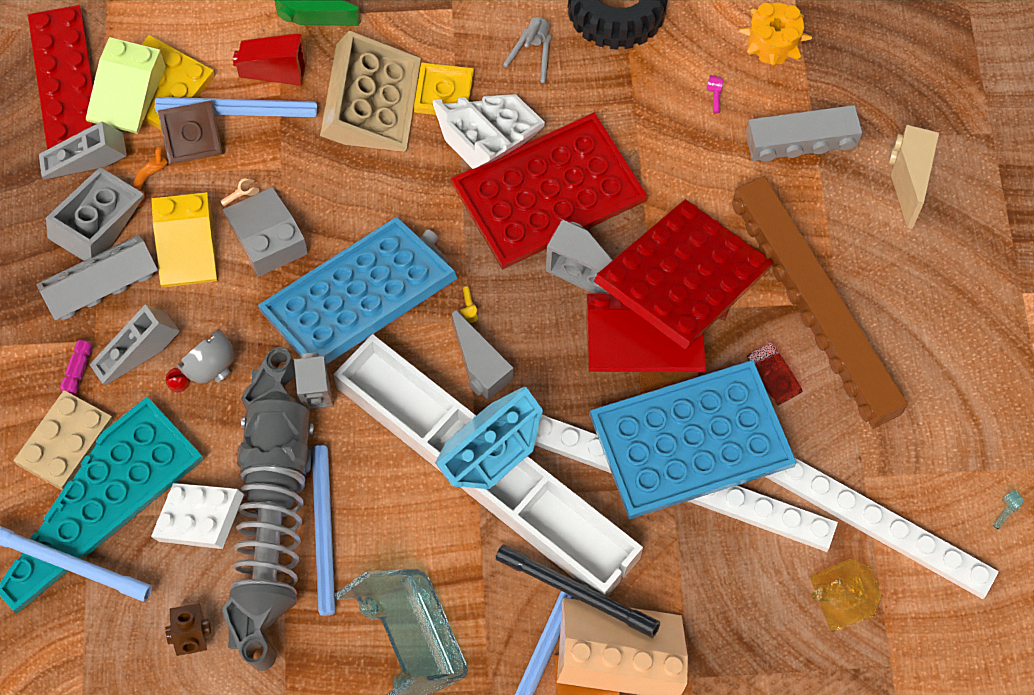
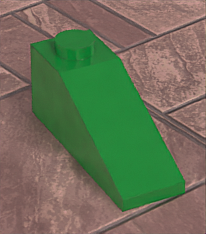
[274,0,361,26]

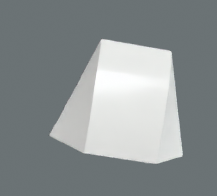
[433,94,545,169]

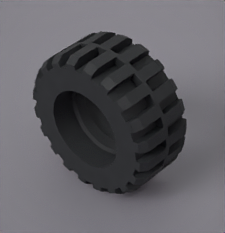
[567,0,668,50]

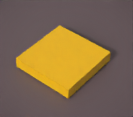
[414,63,474,115]

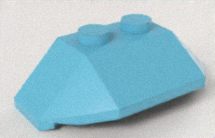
[435,387,543,489]

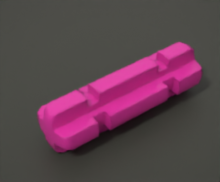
[60,340,92,395]

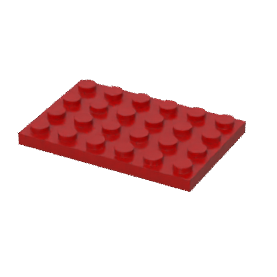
[451,112,648,270]
[594,199,773,350]

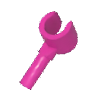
[706,75,723,114]

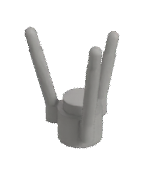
[503,17,552,83]

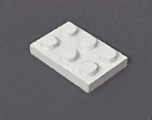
[151,483,244,549]

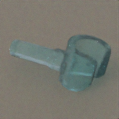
[992,490,1023,530]

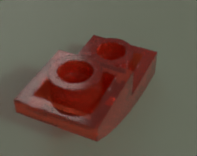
[747,342,803,406]

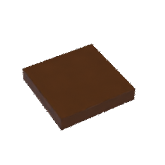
[158,100,223,164]

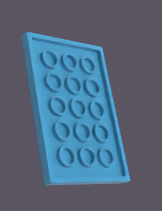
[258,217,457,364]
[590,360,796,520]

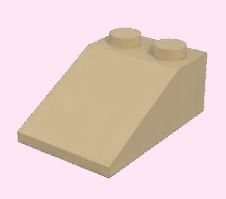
[888,125,939,229]

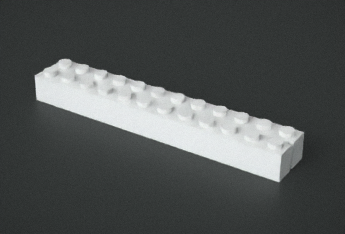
[333,334,643,597]

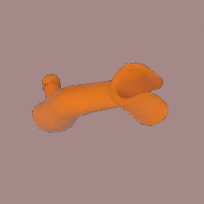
[132,147,167,207]

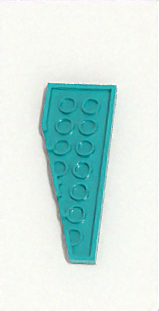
[0,397,204,614]

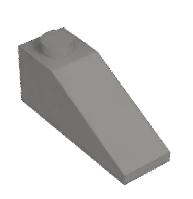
[39,121,127,179]
[90,304,180,385]
[452,310,513,400]
[294,353,333,410]

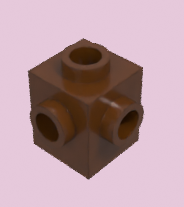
[165,603,211,656]

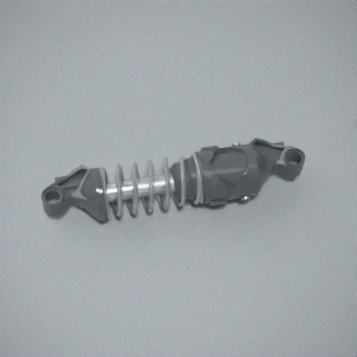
[222,347,313,671]

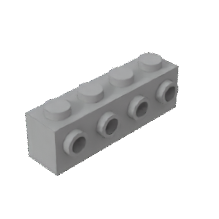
[746,105,862,162]
[36,235,158,320]

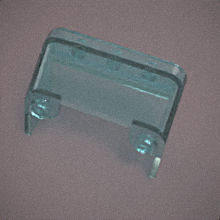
[334,569,468,695]

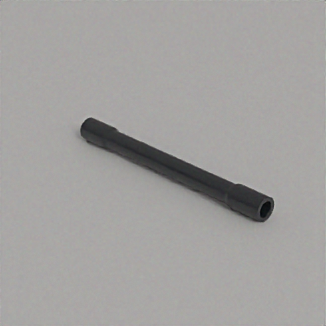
[496,544,660,638]

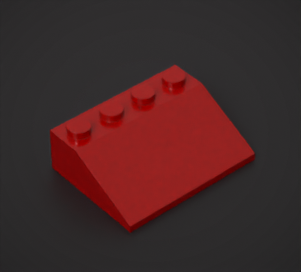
[586,292,705,372]

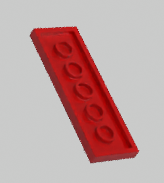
[28,5,96,149]

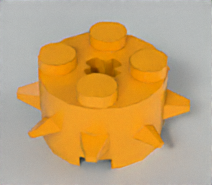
[739,3,812,65]

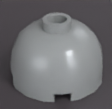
[176,329,234,384]

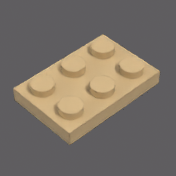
[13,390,114,490]

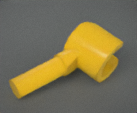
[459,286,478,324]

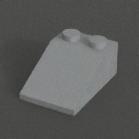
[46,167,144,261]
[223,187,308,277]
[546,219,612,294]

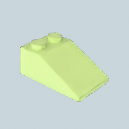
[86,37,166,134]

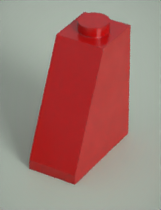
[233,34,307,86]

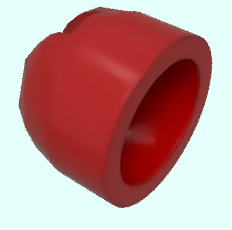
[165,368,190,393]

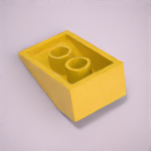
[152,192,217,288]

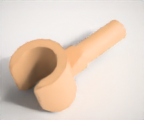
[220,178,259,206]

